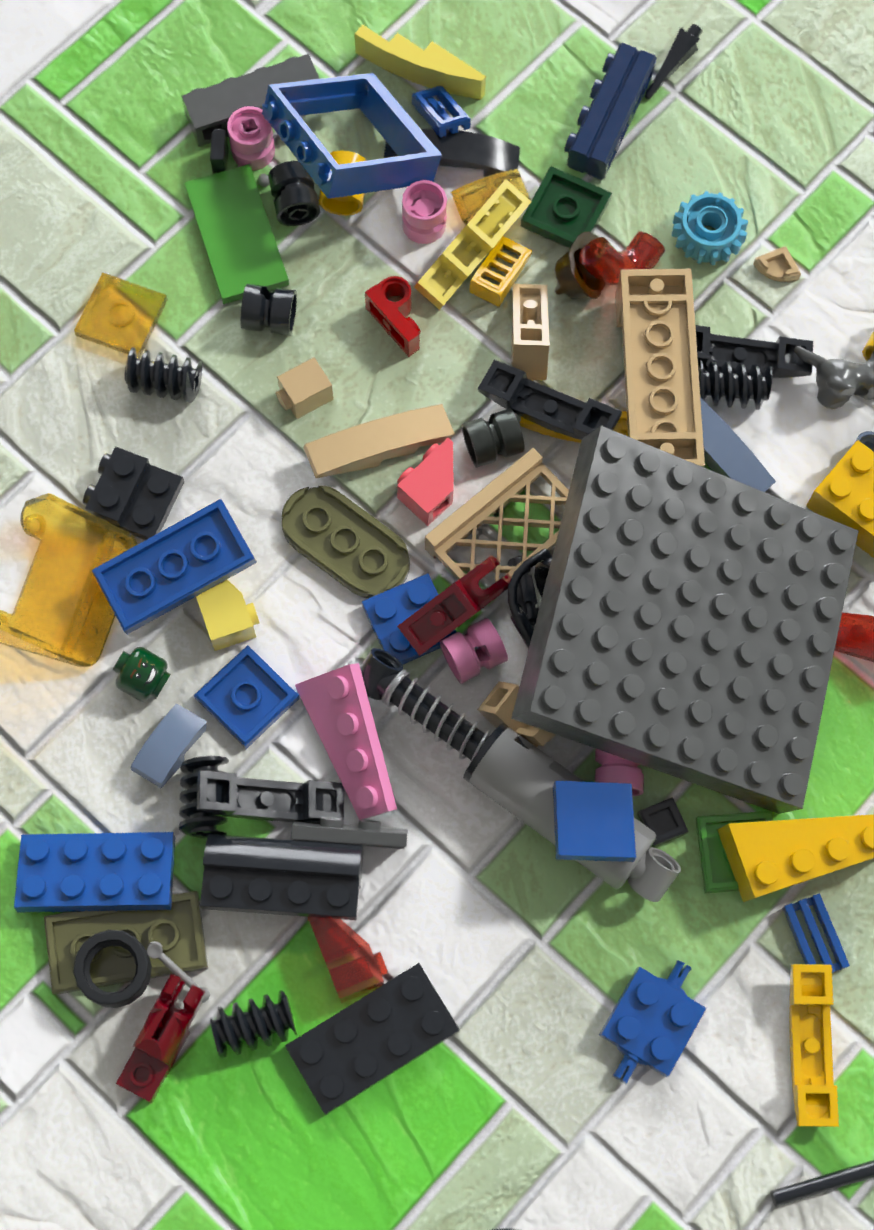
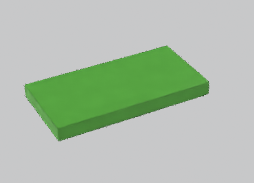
[184,164,289,304]

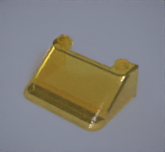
[0,493,138,667]

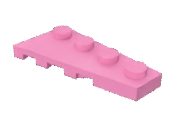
[295,663,397,820]

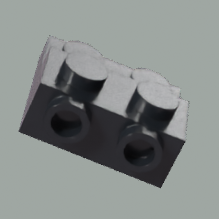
[83,446,184,540]

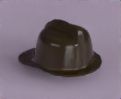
[554,232,611,299]

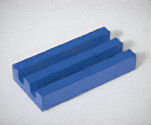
[412,86,471,137]
[782,893,850,973]

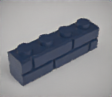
[564,43,657,180]

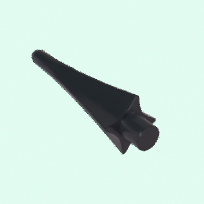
[645,24,702,100]

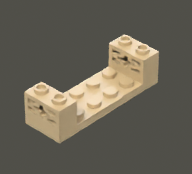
[615,269,705,467]

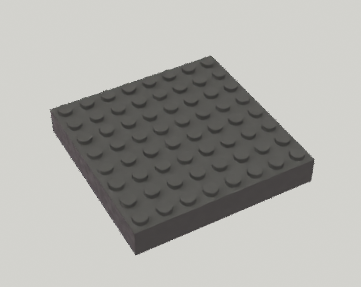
[511,426,858,814]

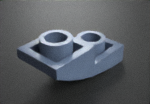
[131,703,207,788]

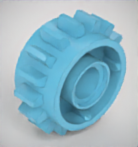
[672,191,748,265]

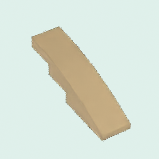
[303,404,455,478]

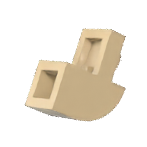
[477,681,556,747]

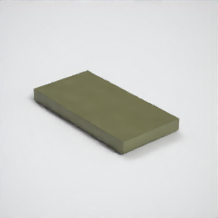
[44,891,209,995]

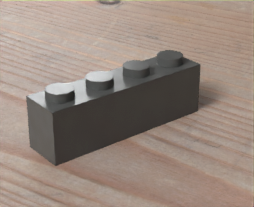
[182,54,320,147]

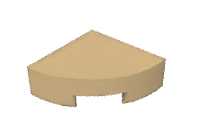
[753,246,801,282]

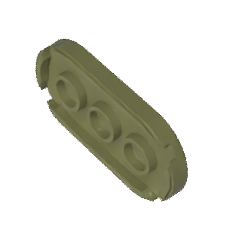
[282,486,410,599]

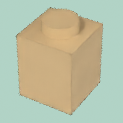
[276,357,333,419]

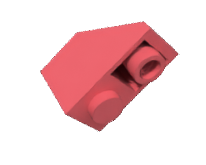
[397,438,454,526]

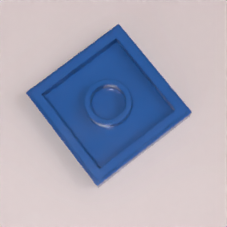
[194,645,300,749]
[553,781,636,862]

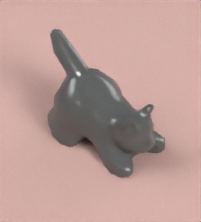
[794,346,874,409]

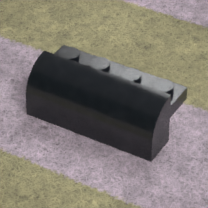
[200,834,364,920]

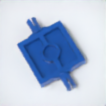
[599,960,707,1084]

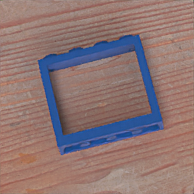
[262,73,442,199]

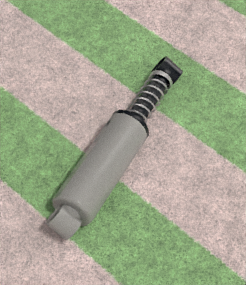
[360,648,681,902]

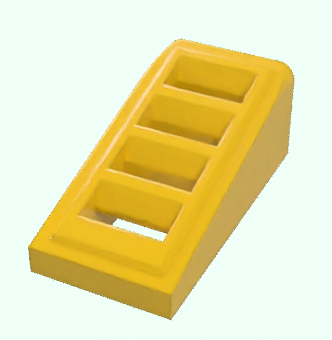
[469,236,532,307]

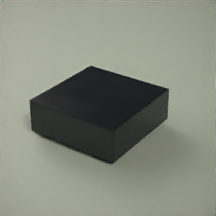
[210,129,229,174]
[637,797,689,848]

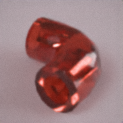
[579,231,665,286]

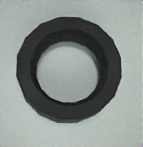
[73,930,152,1008]

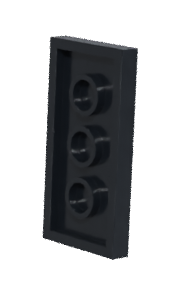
[285,963,460,1116]

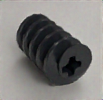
[124,347,202,403]
[698,360,772,410]
[178,755,229,838]
[210,990,297,1059]

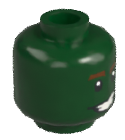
[113,647,171,702]

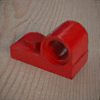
[365,276,421,357]

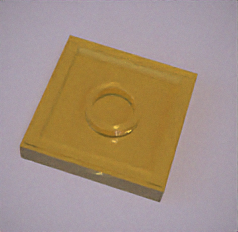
[74,272,167,359]

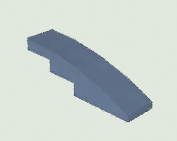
[700,397,776,492]

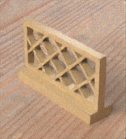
[425,448,569,582]

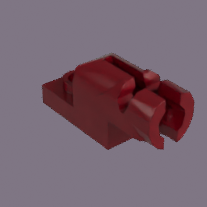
[397,555,511,656]
[116,974,206,1103]

